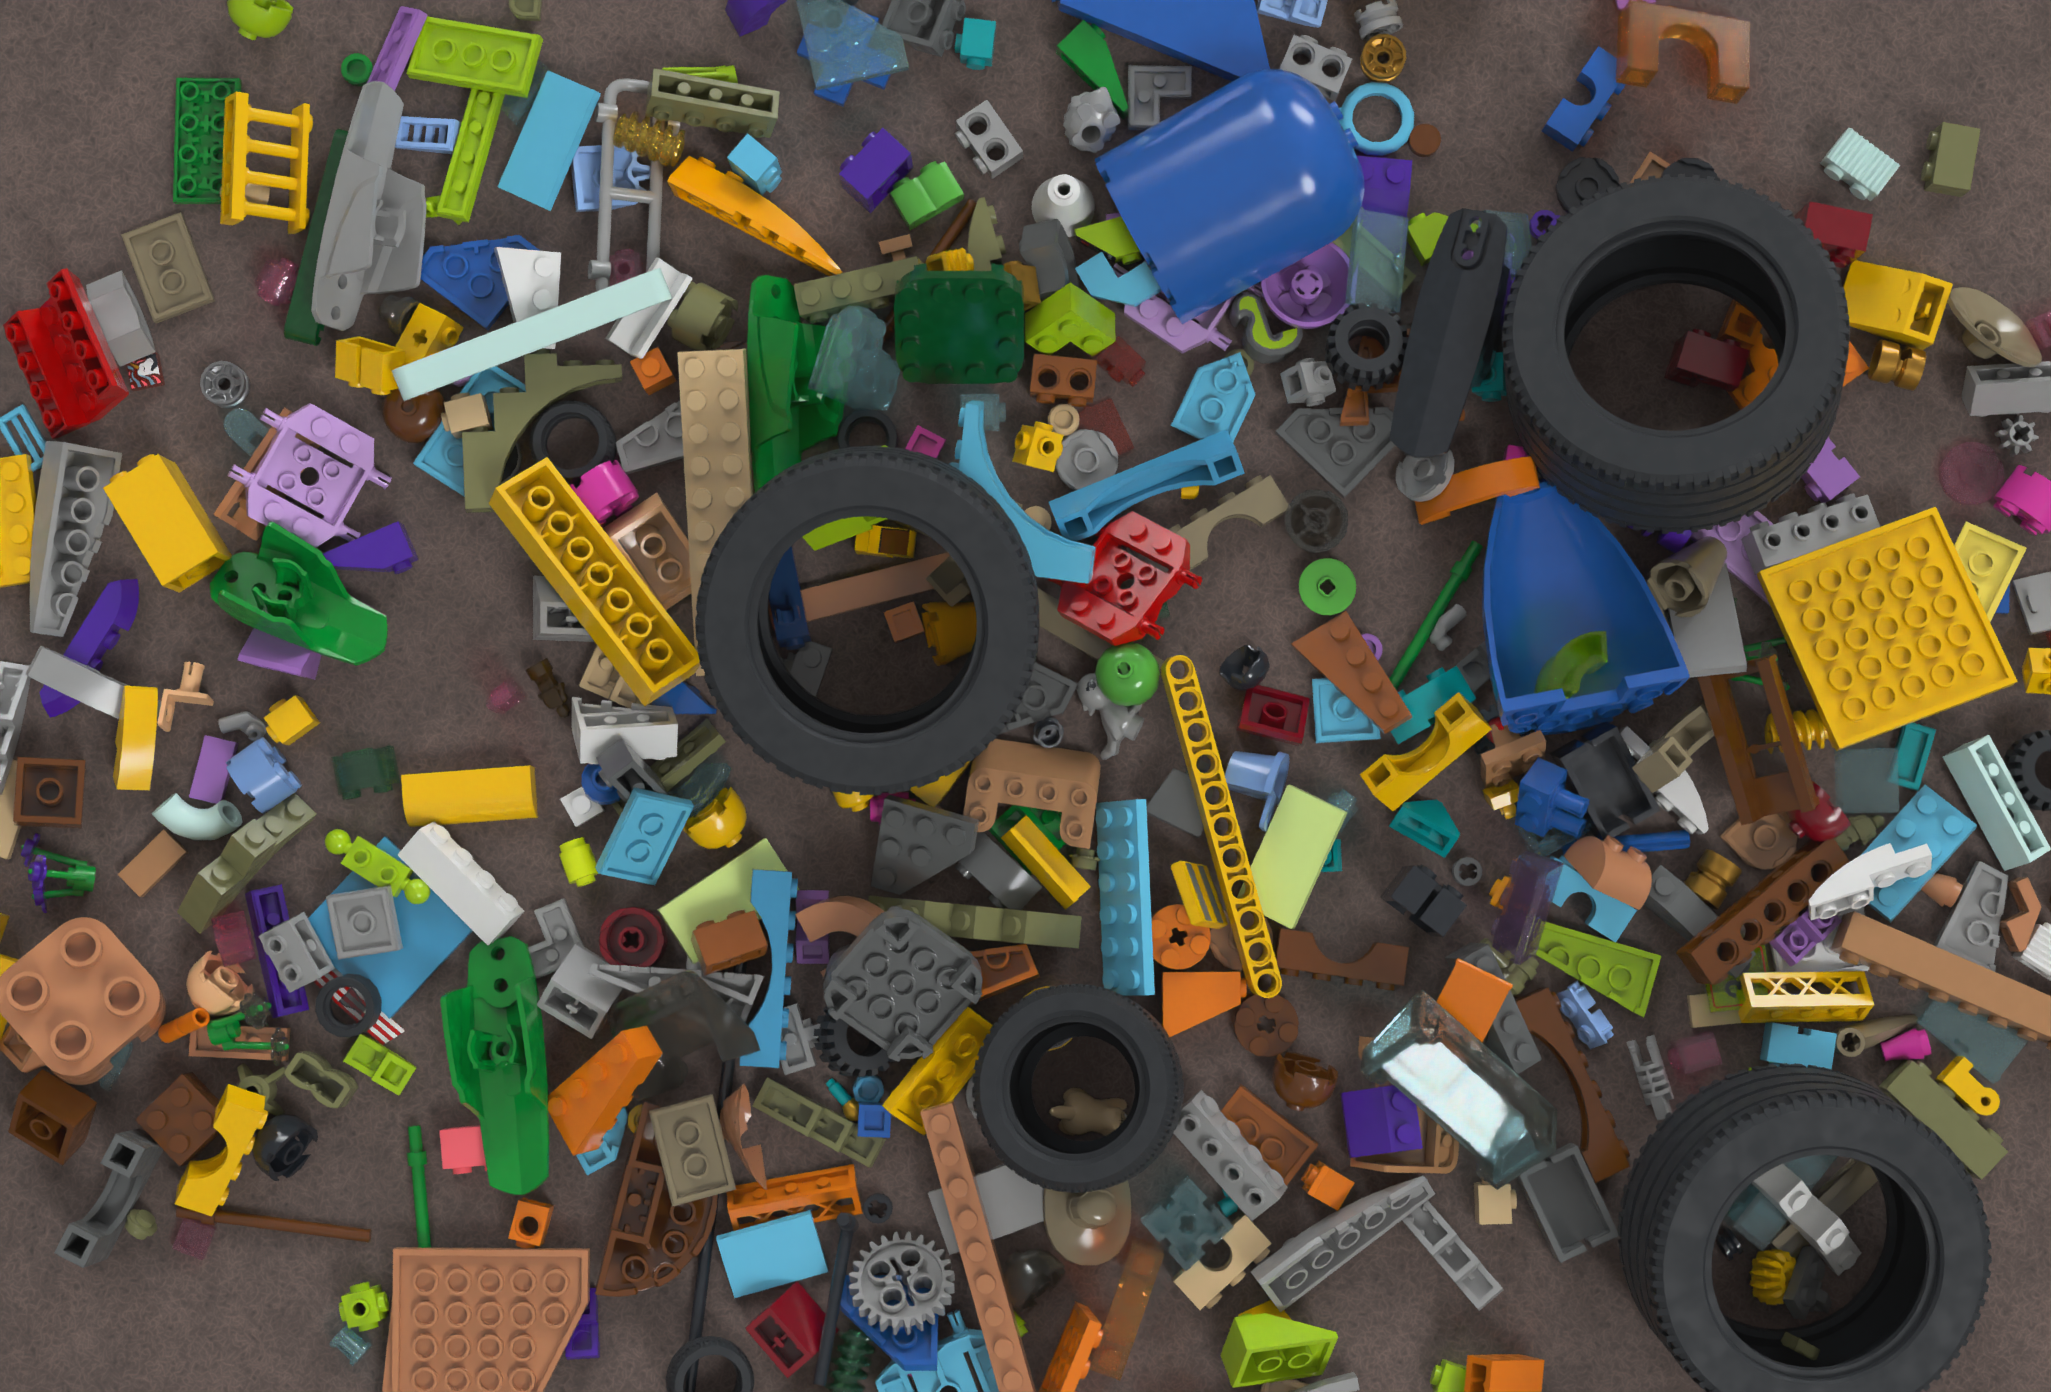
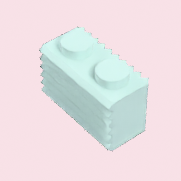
[1820,128,1900,201]

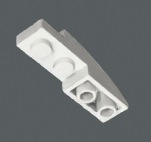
[1619,726,1709,835]
[1808,843,1932,920]

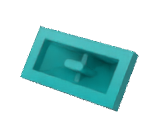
[1389,799,1460,858]

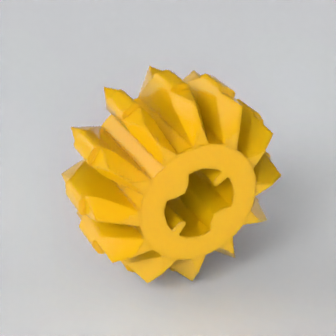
[1749,1249,1796,1305]

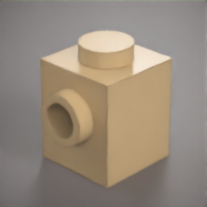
[441,393,494,439]
[1474,1176,1517,1225]

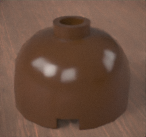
[382,389,446,443]
[1272,1052,1338,1111]

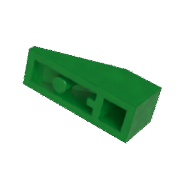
[1057,20,1128,119]

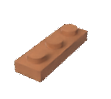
[189,1025,290,1061]

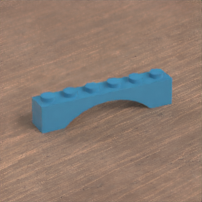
[1048,430,1244,542]
[739,869,798,1068]

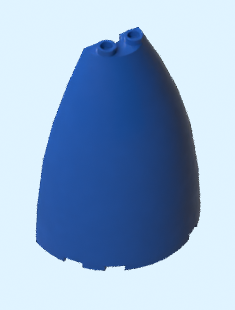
[1482,479,1690,735]

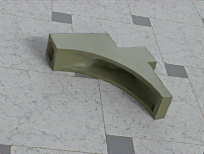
[177,793,317,934]

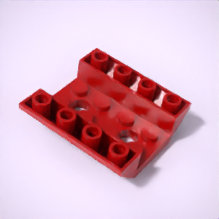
[3,268,129,439]

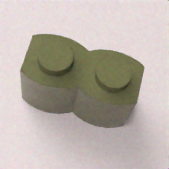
[284,1051,359,1108]

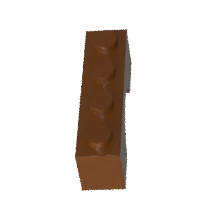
[1275,928,1409,991]

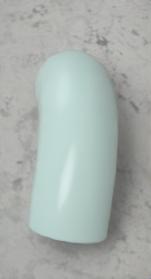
[152,793,242,841]

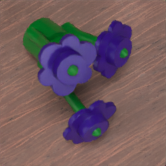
[21,833,96,913]

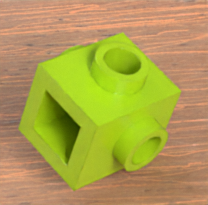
[339,1282,389,1332]

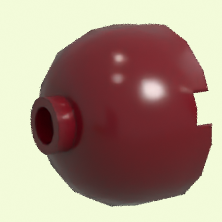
[1787,781,1851,842]

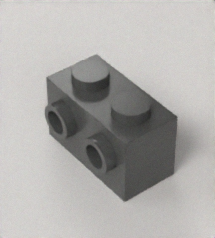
[596,738,668,804]

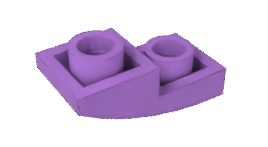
[1769,906,1842,967]

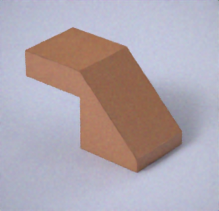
[1999,877,2041,952]

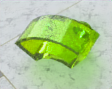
[1534,631,1608,699]

